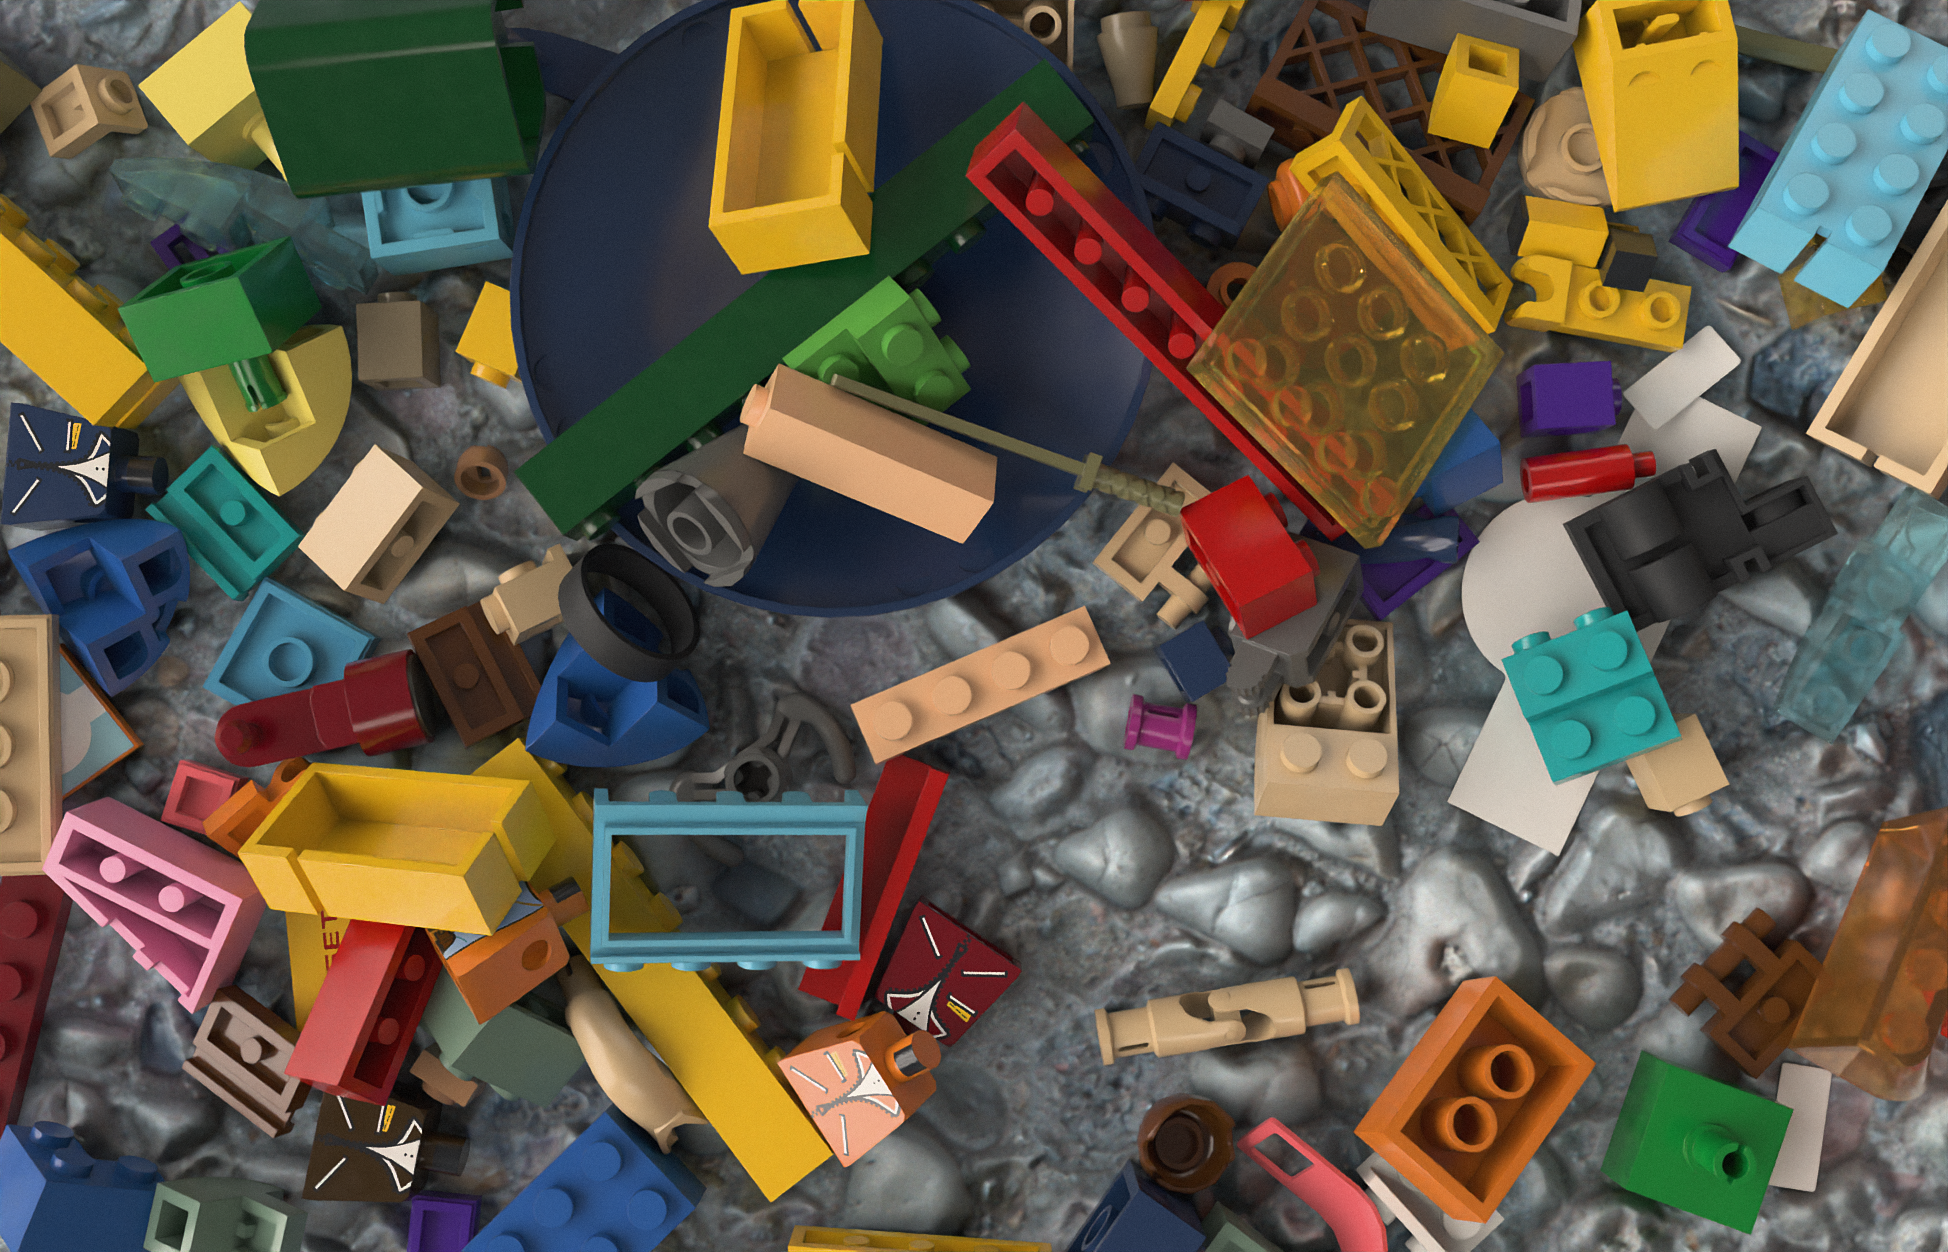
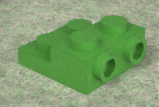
[782,276,971,426]

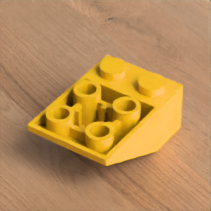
[1572,0,1739,213]

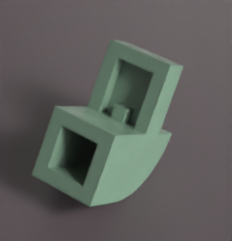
[143,1177,308,1252]

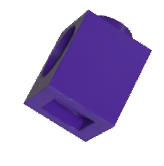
[1516,361,1622,438]

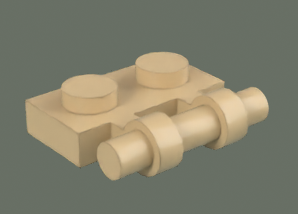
[1092,462,1212,630]

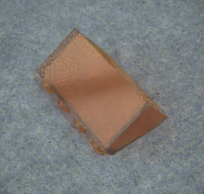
[1788,807,1948,1101]

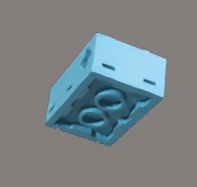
[361,177,515,276]

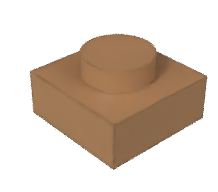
[409,1042,488,1107]

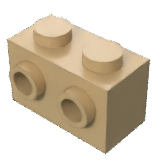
[298,444,460,604]

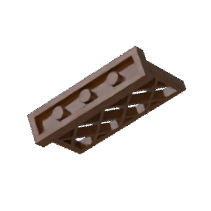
[1244,0,1535,228]

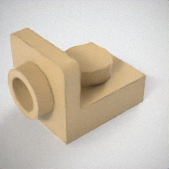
[30,64,148,159]

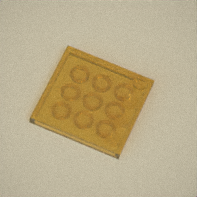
[1186,171,1505,549]

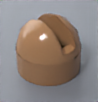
[454,445,509,500]

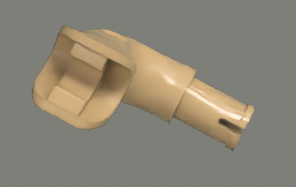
[556,955,710,1155]

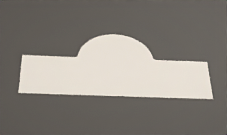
[1447,397,1762,856]

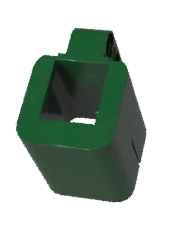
[244,0,547,200]

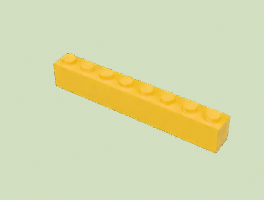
[470,737,834,1202]

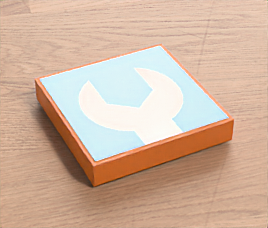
[60,643,144,801]

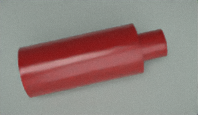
[1520,444,1656,503]

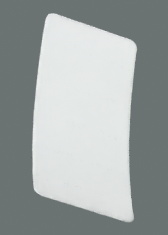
[1623,326,1741,430]

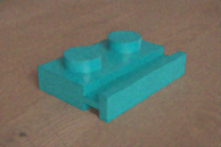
[145,445,306,601]

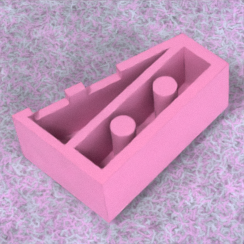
[42,797,267,1014]

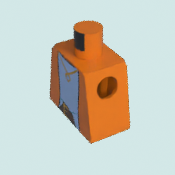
[424,876,590,1025]

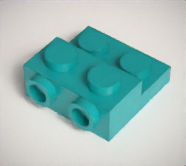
[1501,607,1683,786]

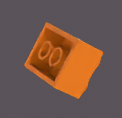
[1353,976,1597,1224]

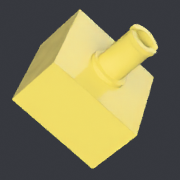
[138,1,288,183]

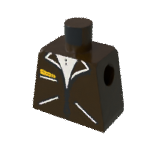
[301,1080,470,1202]

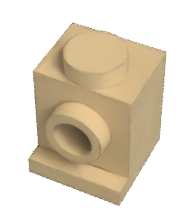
[480,543,573,646]

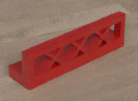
[798,754,950,1021]

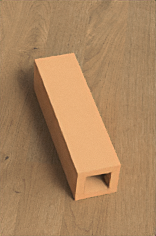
[740,363,997,544]

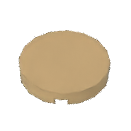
[1517,86,1612,209]

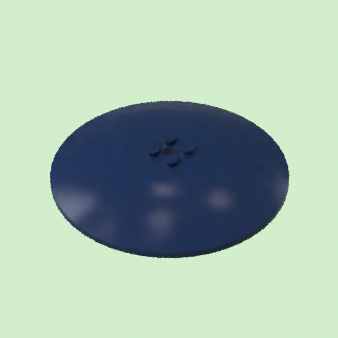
[509,0,1155,618]

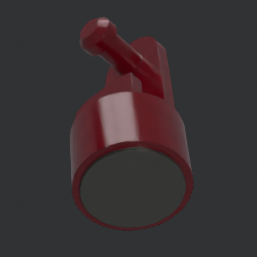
[215,649,436,767]

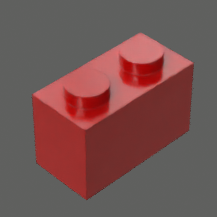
[1179,474,1320,640]

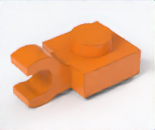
[202,756,312,860]

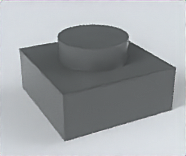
[1200,98,1275,169]

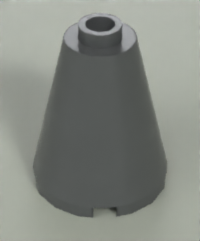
[635,423,799,587]

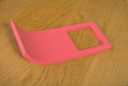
[1237,1117,1388,1252]

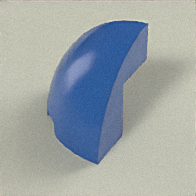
[7,519,190,697]
[525,587,710,768]

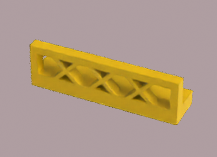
[1289,95,1513,354]

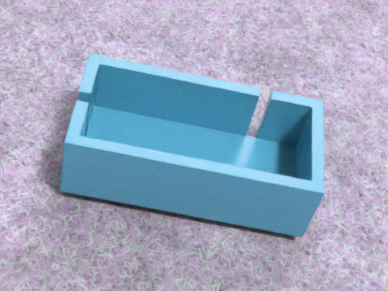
[1728,9,1948,308]

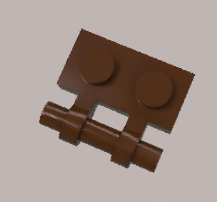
[1668,907,1845,1079]

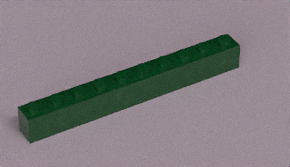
[514,58,1095,541]

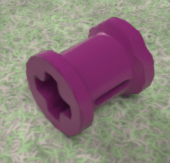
[1123,694,1197,760]

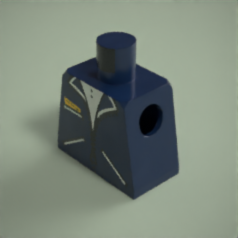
[1,402,169,531]

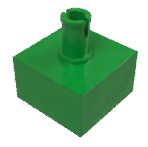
[118,236,322,412]
[1600,1050,1794,1235]

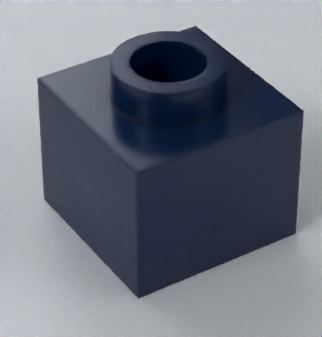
[1153,620,1235,702]

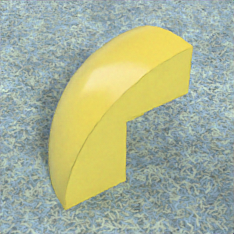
[178,325,352,496]

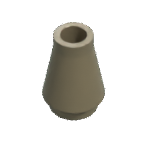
[1096,11,1158,110]

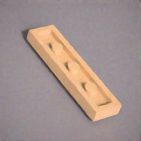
[851,606,1111,766]

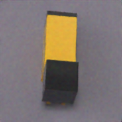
[1507,195,1658,292]

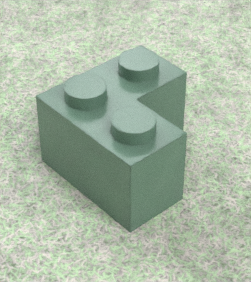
[419,965,586,1109]

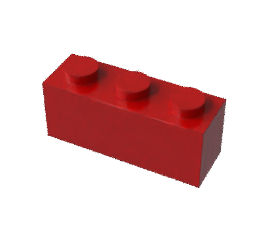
[284,919,443,1107]

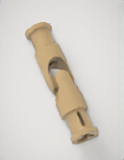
[1094,968,1360,1065]

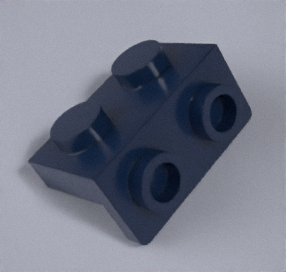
[1134,121,1270,251]

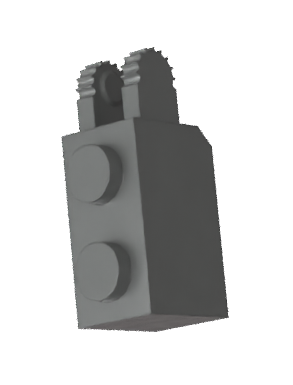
[1225,531,1364,718]

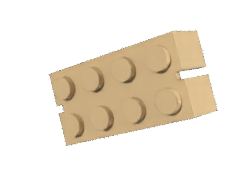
[1806,200,1948,500]

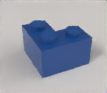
[0,1121,165,1252]

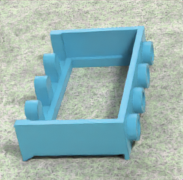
[590,788,868,972]

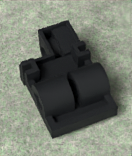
[1563,449,1838,632]

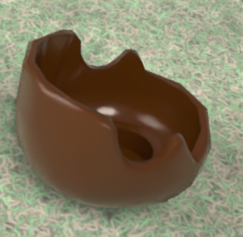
[1137,1092,1236,1195]

